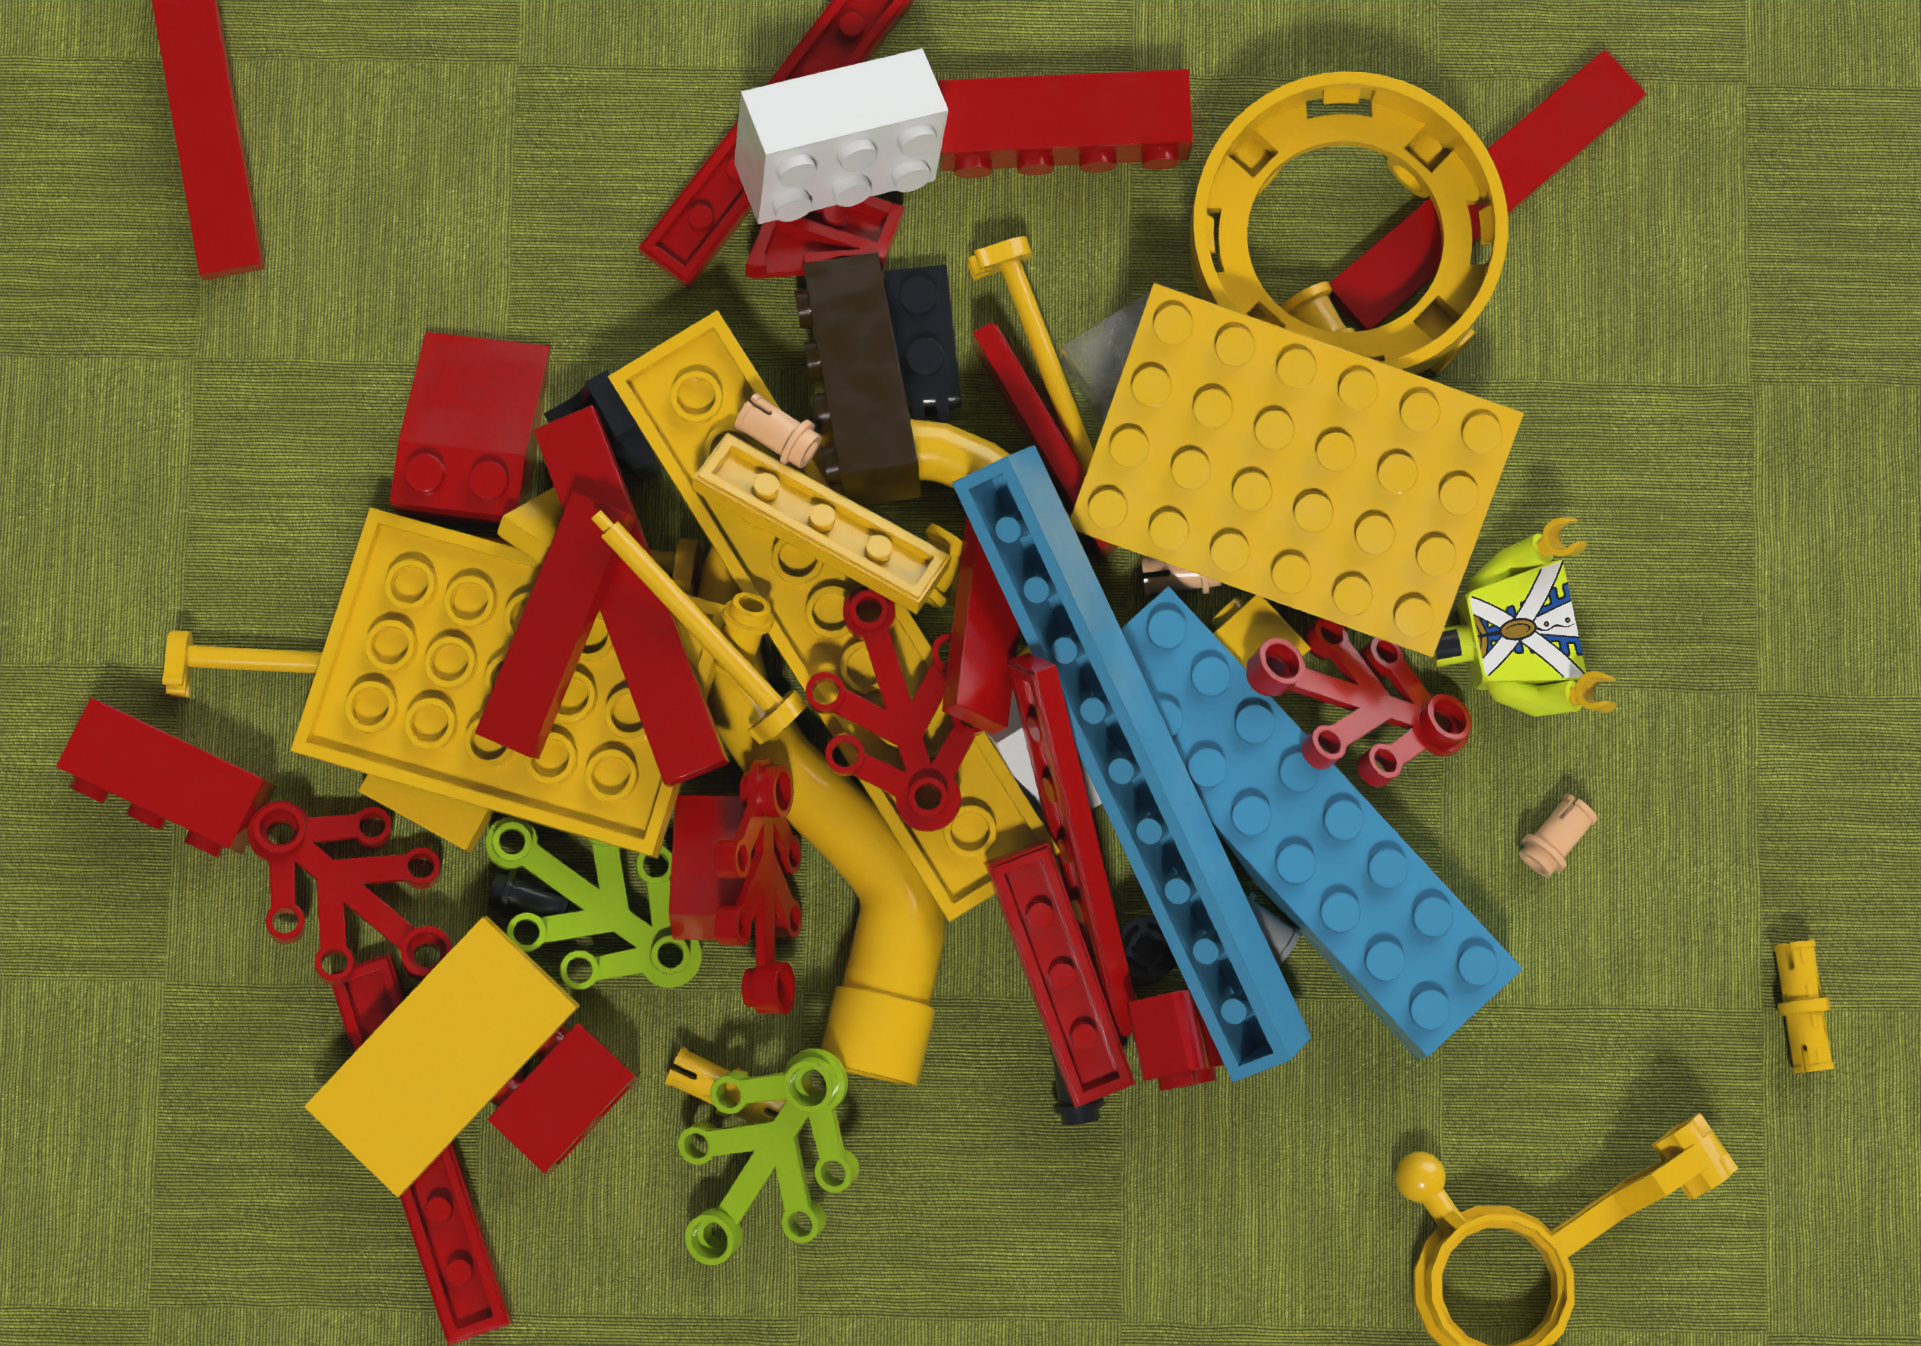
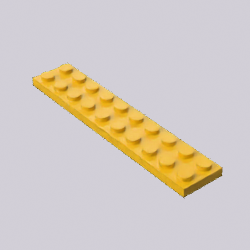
[608,310,1060,924]

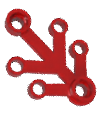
[806,586,985,832]
[1246,618,1472,788]
[714,758,802,1014]
[247,801,453,985]

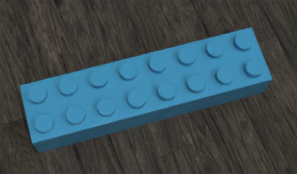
[1121,586,1523,1060]

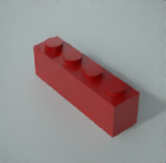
[938,69,1193,178]

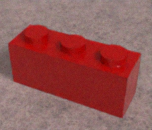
[56,697,276,858]

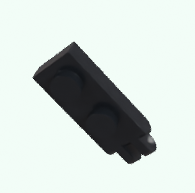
[884,264,961,424]

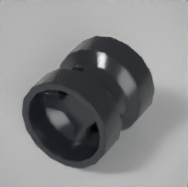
[1120,916,1176,985]

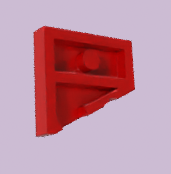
[745,196,905,279]

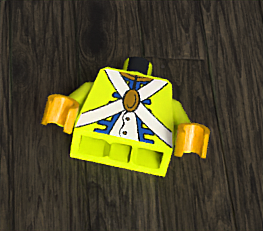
[1431,517,1617,717]

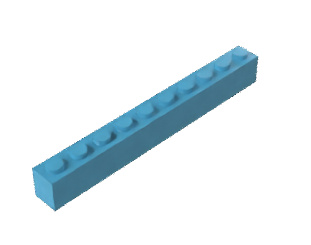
[952,445,1312,1082]

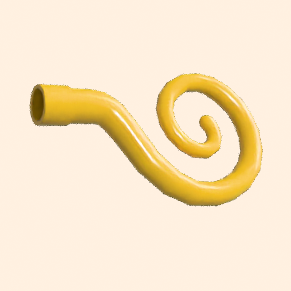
[697,419,1082,1087]

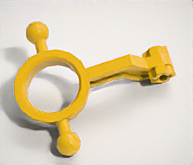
[1395,1113,1739,1346]

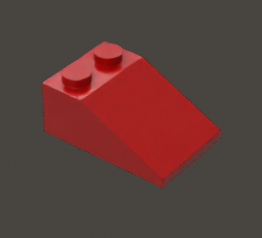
[389,332,551,529]

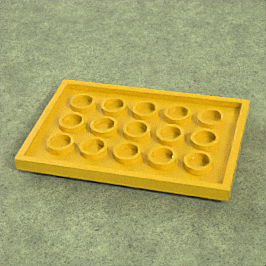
[1070,282,1524,657]
[290,507,725,859]

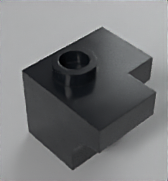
[543,370,662,483]

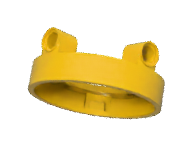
[1189,71,1508,375]

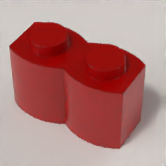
[1126,990,1225,1091]

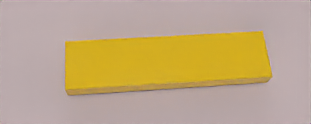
[692,432,952,615]

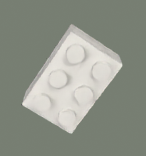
[734,48,948,225]

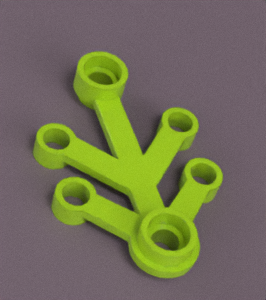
[485,816,702,990]
[678,1048,859,1265]

